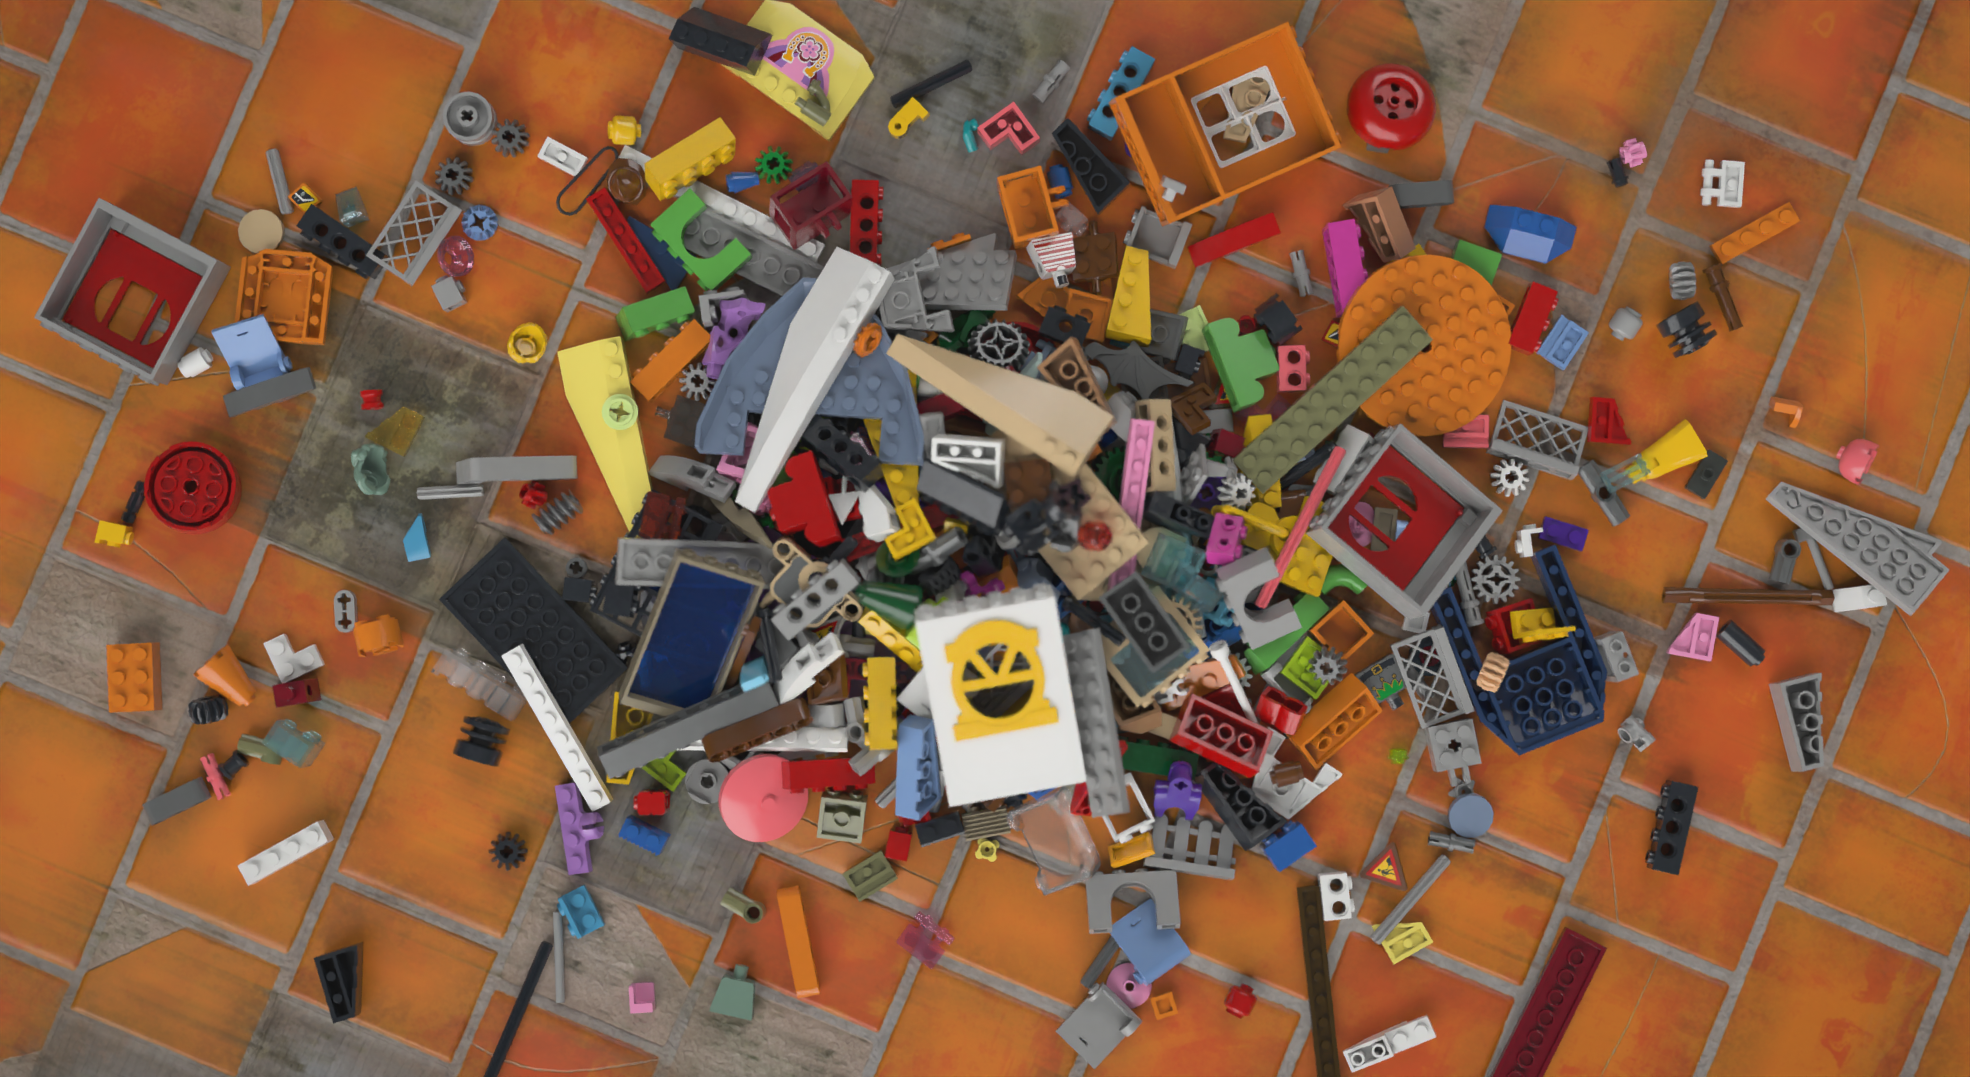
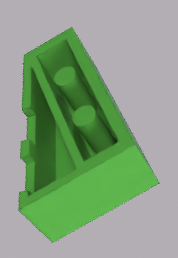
[615,286,695,342]

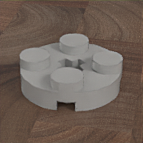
[685,759,729,804]

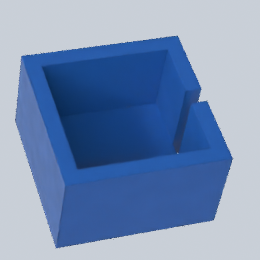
[1260,820,1317,872]

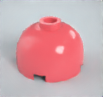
[1836,439,1879,485]

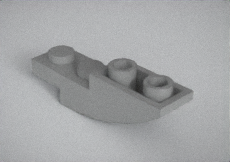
[648,455,736,503]

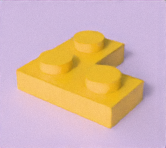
[884,498,936,560]

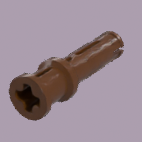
[1702,263,1743,332]

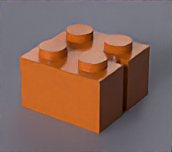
[1308,600,1374,659]

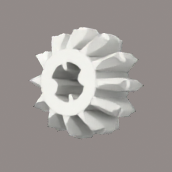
[1490,459,1529,497]
[1217,473,1256,511]

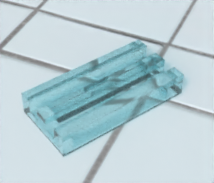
[1600,453,1651,494]

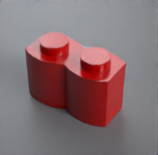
[1254,686,1308,735]

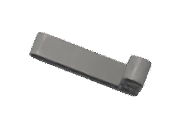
[456,456,578,485]

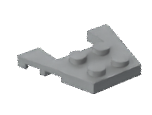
[879,246,954,332]

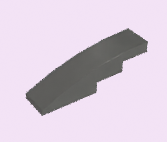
[223,367,316,417]

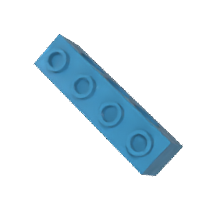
[1087,46,1155,141]

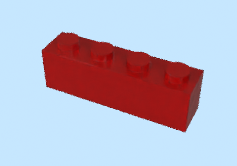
[781,757,876,794]

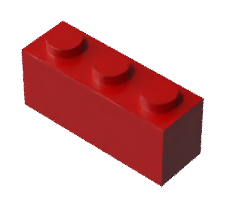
[1508,281,1559,356]

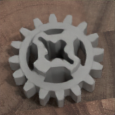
[1470,555,1521,604]

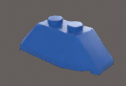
[1484,205,1577,264]

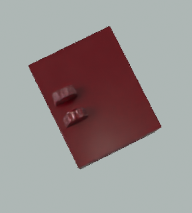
[769,161,852,250]

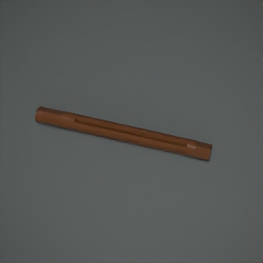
[1662,587,1835,605]

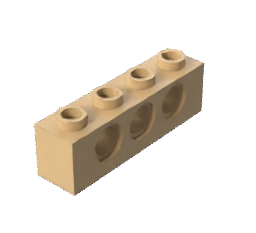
[1135,399,1176,493]

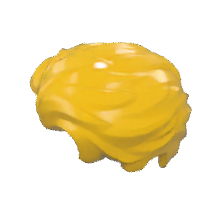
[507,322,547,364]

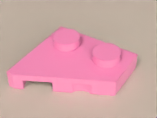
[1666,613,1719,661]

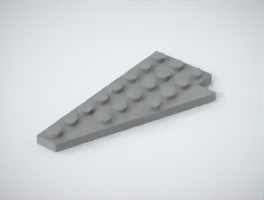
[1766,482,1950,616]

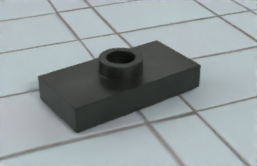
[1684,449,1728,499]

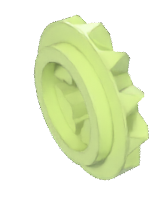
[602,394,638,430]

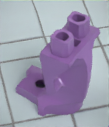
[702,298,765,379]

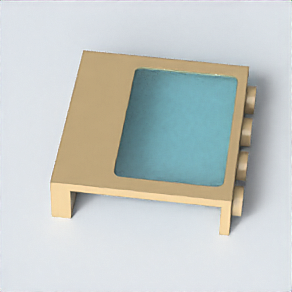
[1101,586,1209,708]

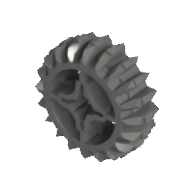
[968,318,1029,372]

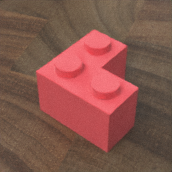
[977,102,1040,156]

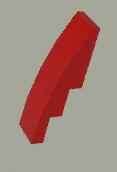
[1187,212,1281,268]

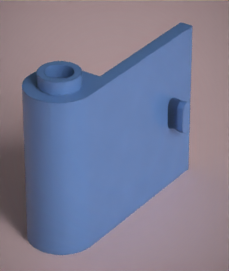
[211,314,293,390]
[1110,898,1191,986]

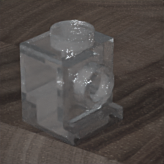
[1055,202,1088,237]

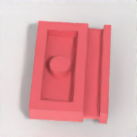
[1442,415,1489,448]

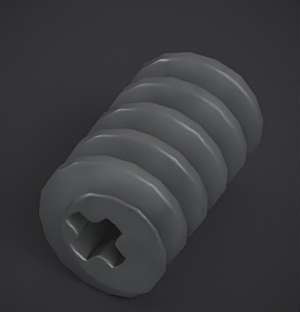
[531,490,583,535]

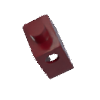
[272,678,322,708]

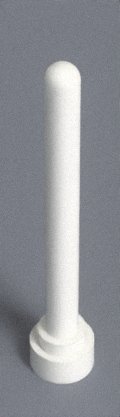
[1209,640,1259,724]

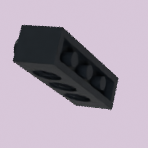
[296,204,390,279]
[800,414,884,493]
[1645,780,1698,875]

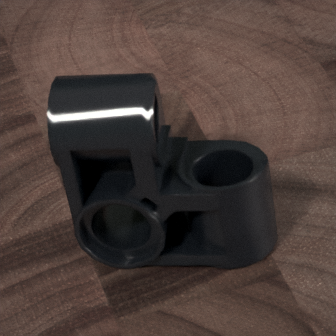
[963,534,1005,578]

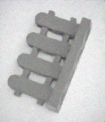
[1143,814,1238,880]

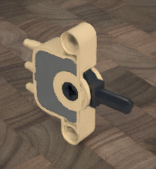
[759,535,863,639]

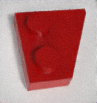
[1587,397,1631,445]

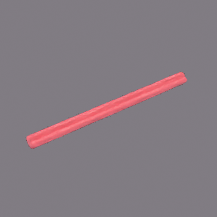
[1255,446,1346,609]

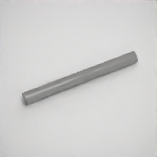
[553,911,565,1003]

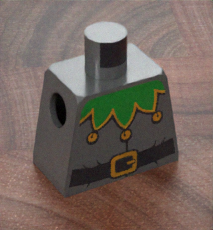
[1354,653,1406,710]

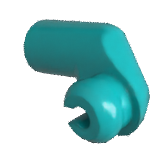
[962,119,979,153]

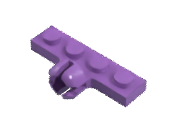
[555,783,604,875]

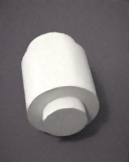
[177,347,213,378]

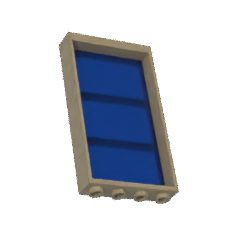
[618,548,765,717]

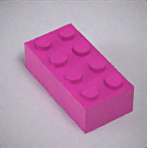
[1322,219,1368,317]

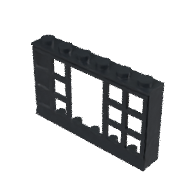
[590,489,728,647]

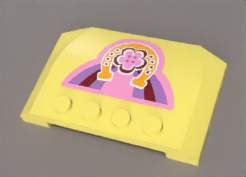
[721,0,875,141]

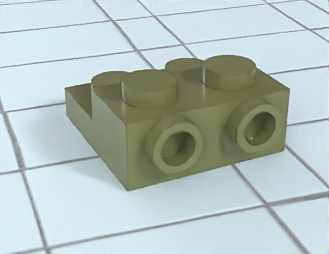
[817,787,868,843]

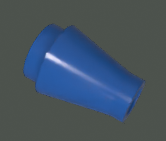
[725,171,759,193]

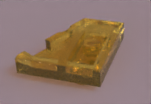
[365,406,425,457]

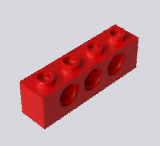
[850,179,884,266]

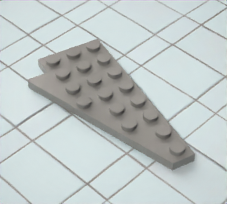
[878,233,1017,310]

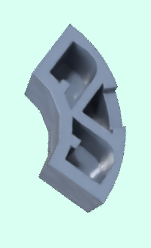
[1017,558,1061,602]

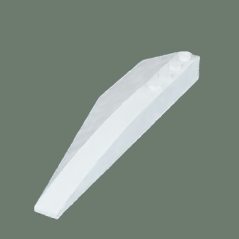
[735,247,895,513]

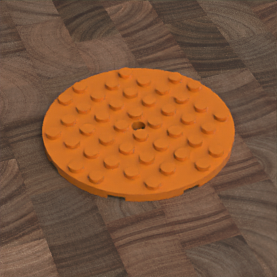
[1337,255,1511,436]

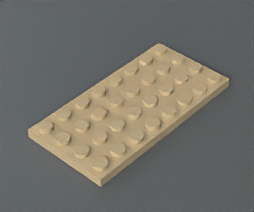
[983,429,1150,601]

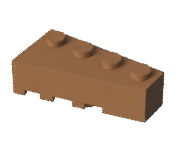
[1037,337,1118,435]

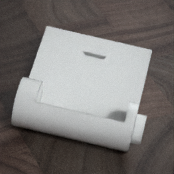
[896,665,980,725]

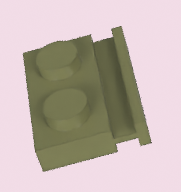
[843,850,898,902]

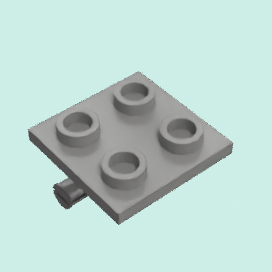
[1180,444,1237,505]

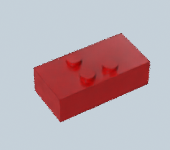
[1169,694,1273,778]

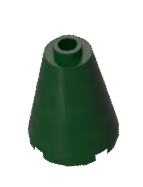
[855,581,923,630]

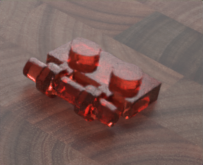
[639,491,686,540]

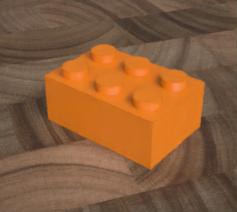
[106,642,162,713]

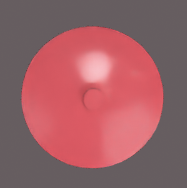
[719,754,808,842]

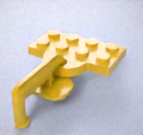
[1211,496,1332,597]

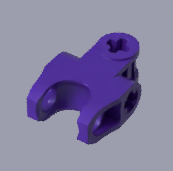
[1154,761,1202,820]

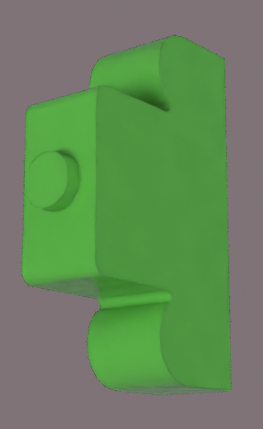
[1202,318,1279,412]

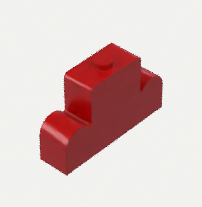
[767,451,842,547]

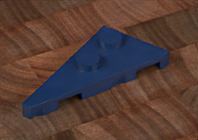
[626,216,698,290]

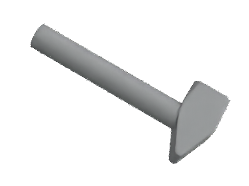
[1792,528,1834,590]

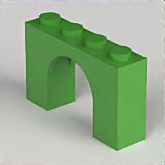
[650,188,753,291]

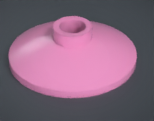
[1349,502,1374,547]
[1106,963,1152,1008]

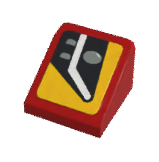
[1321,320,1339,349]

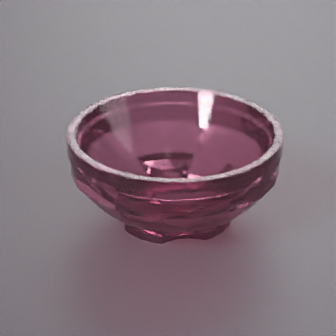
[437,236,474,277]

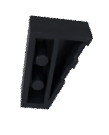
[314,942,363,1024]

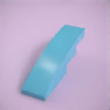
[741,655,769,692]

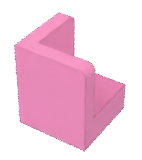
[629,982,656,1014]

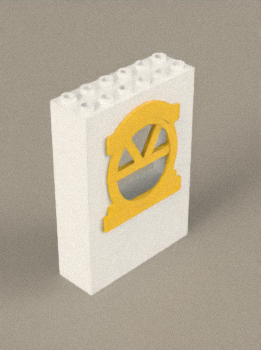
[914,583,1086,807]

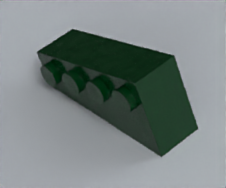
[1117,735,1199,780]

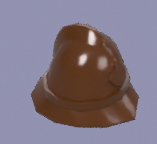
[606,158,648,205]

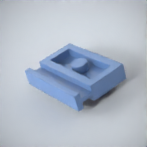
[1536,315,1589,370]

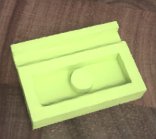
[1179,305,1209,352]

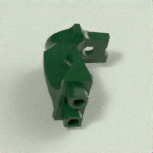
[936,310,996,353]

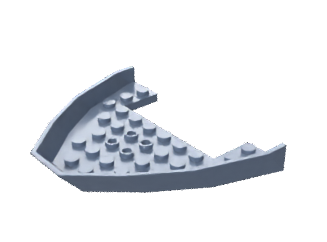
[695,278,924,466]

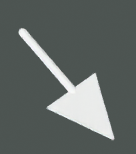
[828,476,860,525]

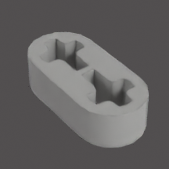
[334,590,358,633]

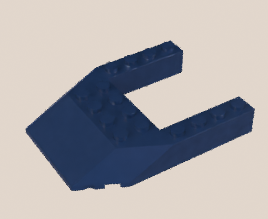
[1431,545,1607,755]

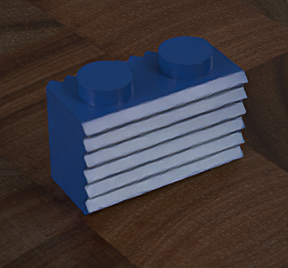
[618,815,671,856]

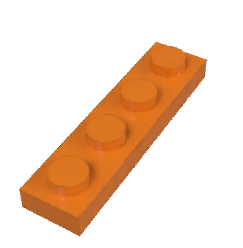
[1709,202,1800,264]

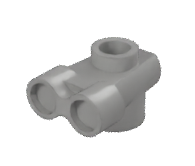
[1618,715,1656,752]

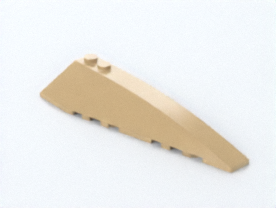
[886,334,1114,476]

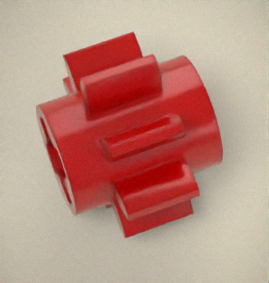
[519,480,548,510]

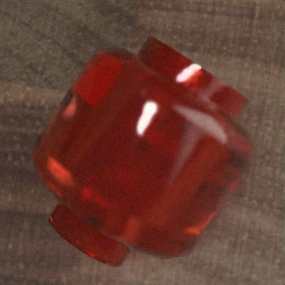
[1077,521,1113,552]

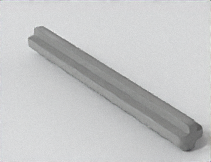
[1371,854,1451,945]

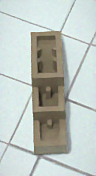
[708,496,774,549]

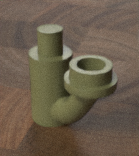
[794,79,831,126]

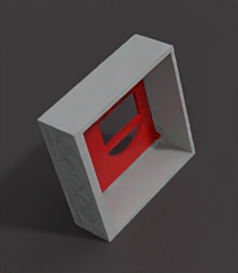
[34,198,231,386]
[1306,424,1503,619]

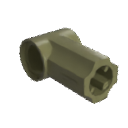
[237,734,286,765]
[720,887,766,923]

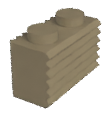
[961,805,1011,841]

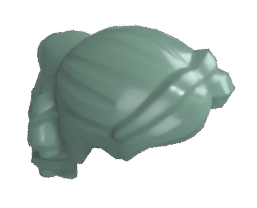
[351,443,390,495]

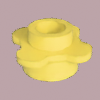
[975,838,1000,862]

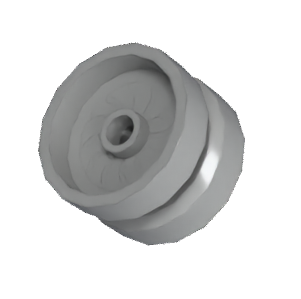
[443,91,498,146]

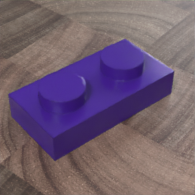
[1538,516,1589,551]

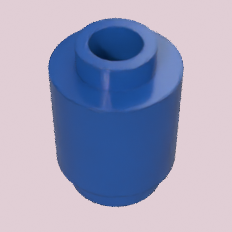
[1046,164,1073,199]

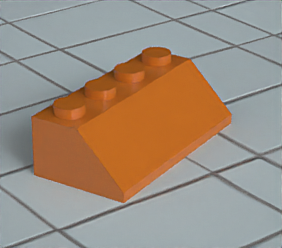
[1285,673,1383,770]

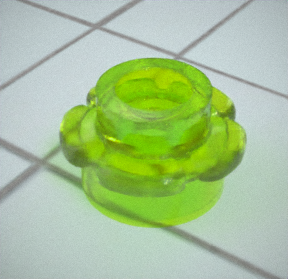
[1387,748,1409,764]

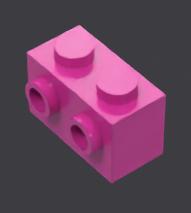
[1206,513,1247,566]

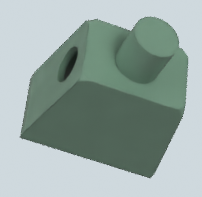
[709,964,755,1020]

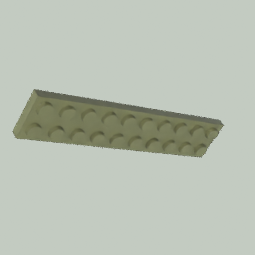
[1233,305,1433,494]

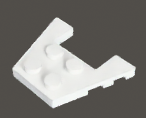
[1251,726,1343,819]

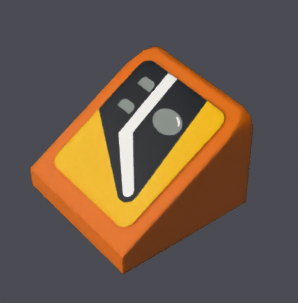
[288,182,323,214]

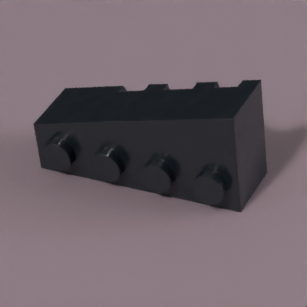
[1052,118,1131,215]

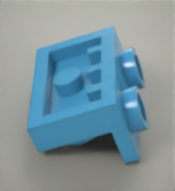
[557,884,605,939]

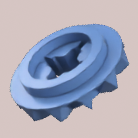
[461,204,498,241]

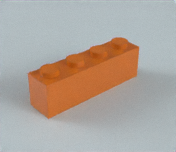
[630,319,710,403]

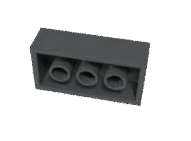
[1099,571,1190,674]

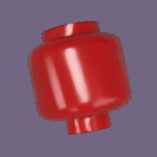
[1224,983,1257,1019]

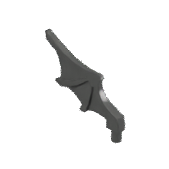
[1083,341,1194,400]

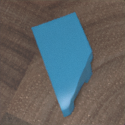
[403,513,431,562]

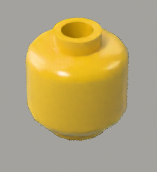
[608,116,641,145]

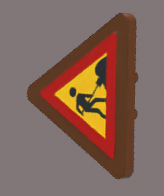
[1360,842,1408,891]

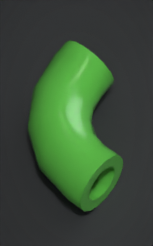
[1320,564,1367,596]

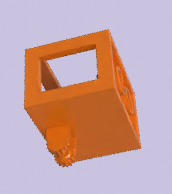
[997,165,1069,250]

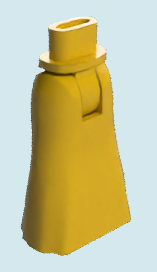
[1624,419,1708,484]

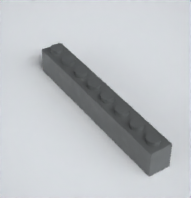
[597,681,778,779]

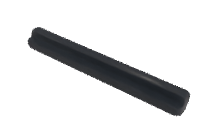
[890,60,973,108]

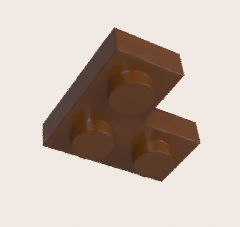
[1171,382,1217,435]

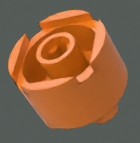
[353,615,404,657]

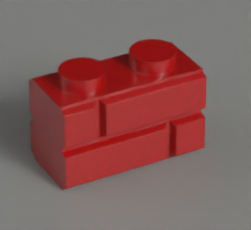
[634,789,670,815]

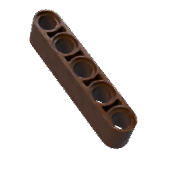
[701,698,813,763]

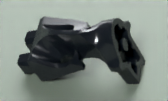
[1003,478,1091,556]

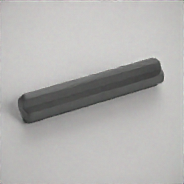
[1081,936,1119,989]

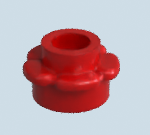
[1237,315,1257,336]

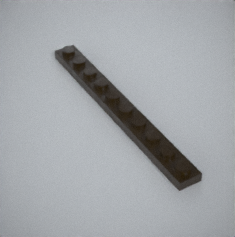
[1296,885,1340,1077]

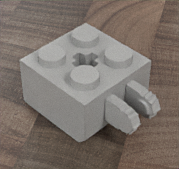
[1424,718,1482,787]

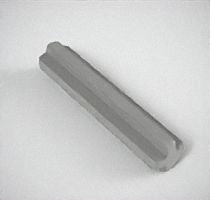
[266,149,294,215]
[417,484,484,500]

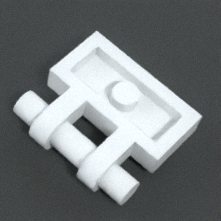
[1700,160,1745,208]

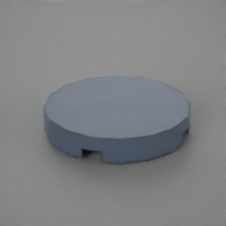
[1448,793,1494,838]

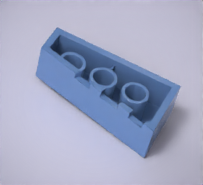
[895,715,941,820]

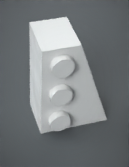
[931,434,1006,489]

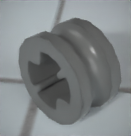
[566,558,587,578]

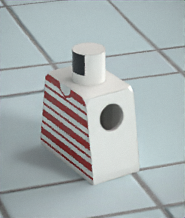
[1026,232,1076,288]

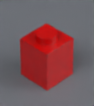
[885,826,912,862]

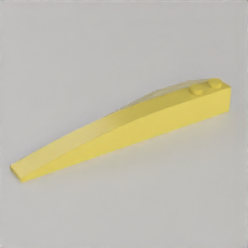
[557,336,662,539]

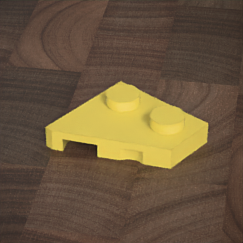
[1371,922,1433,965]

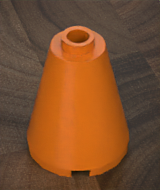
[193,644,256,706]

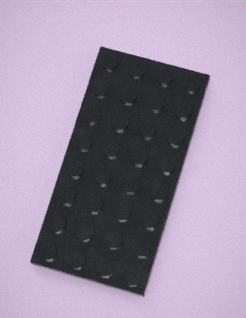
[439,537,629,724]

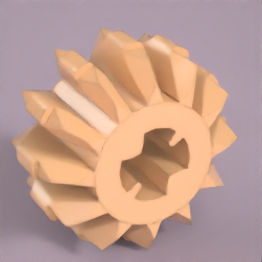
[1476,652,1509,692]

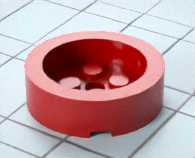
[144,441,242,535]

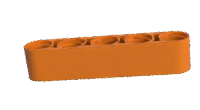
[776,885,821,999]

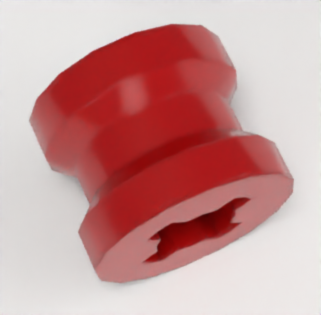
[360,389,384,410]

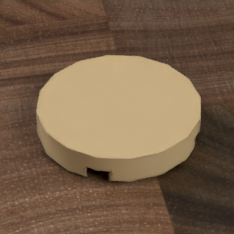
[238,209,285,254]

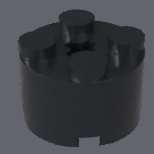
[1253,293,1303,345]

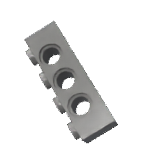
[771,559,861,641]

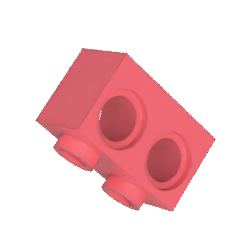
[1276,345,1310,393]

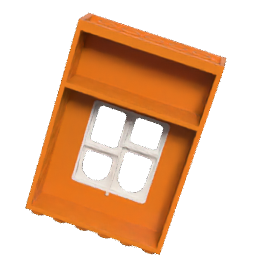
[1108,22,1342,227]

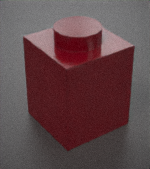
[1206,428,1245,459]

